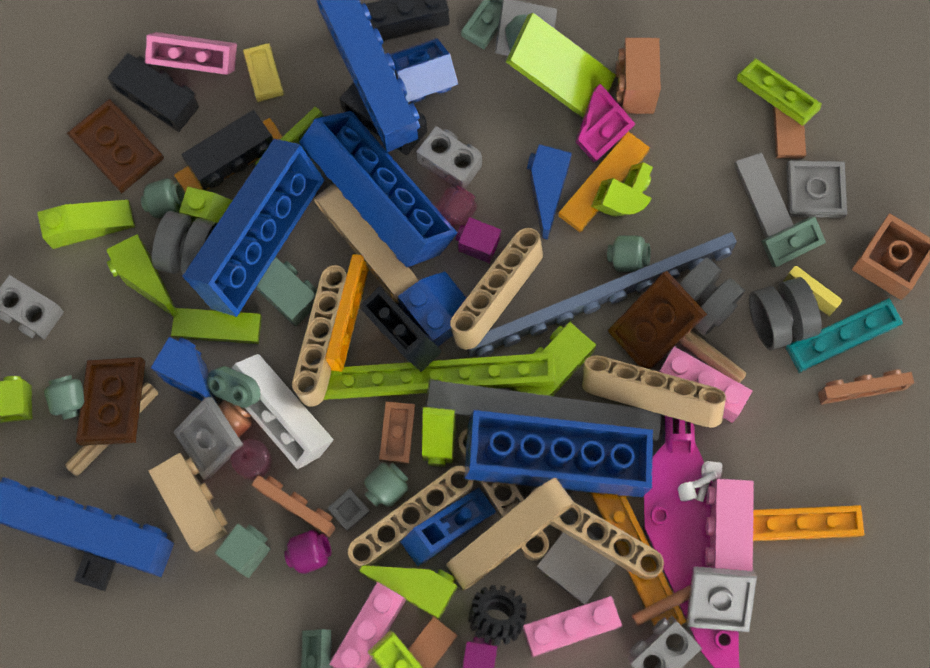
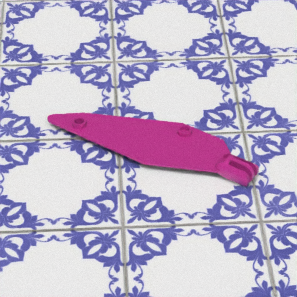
[644,415,740,668]

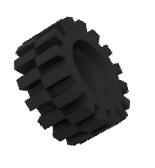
[468,585,527,645]

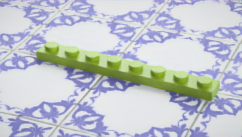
[323,353,555,400]

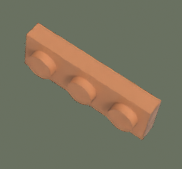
[818,369,915,405]
[252,475,336,538]

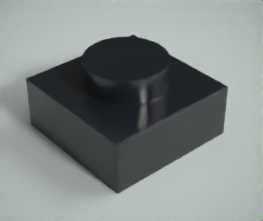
[74,552,116,591]

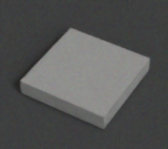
[495,0,557,56]
[786,161,847,218]
[173,397,243,480]
[536,519,620,605]
[686,567,757,632]

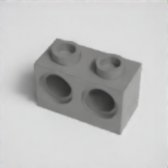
[416,126,482,192]
[0,275,64,340]
[628,616,702,668]

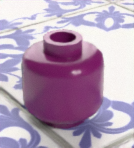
[284,530,332,574]

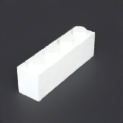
[232,354,333,469]

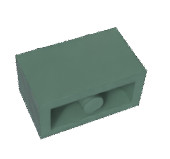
[255,257,317,327]
[215,524,271,578]

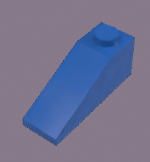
[527,144,572,240]
[401,488,496,567]

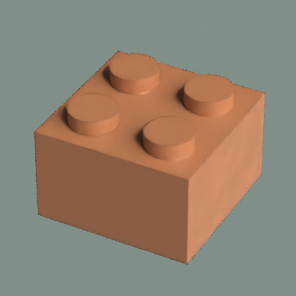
[615,38,661,114]
[851,213,930,300]

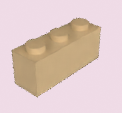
[148,453,228,552]

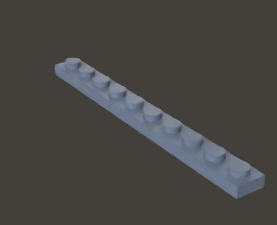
[467,232,737,358]

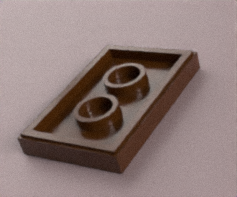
[67,99,164,194]
[607,271,707,370]
[76,357,146,446]

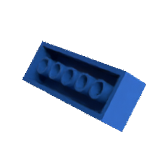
[316,0,420,153]
[299,111,458,267]
[182,139,324,317]
[464,410,653,497]
[0,477,174,578]

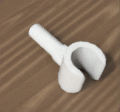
[696,461,722,502]
[678,471,718,502]

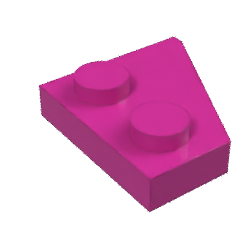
[575,84,636,162]

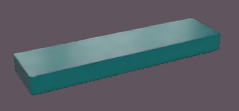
[785,298,904,373]

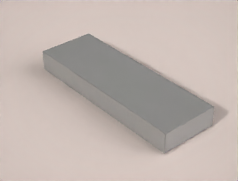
[734,153,793,238]

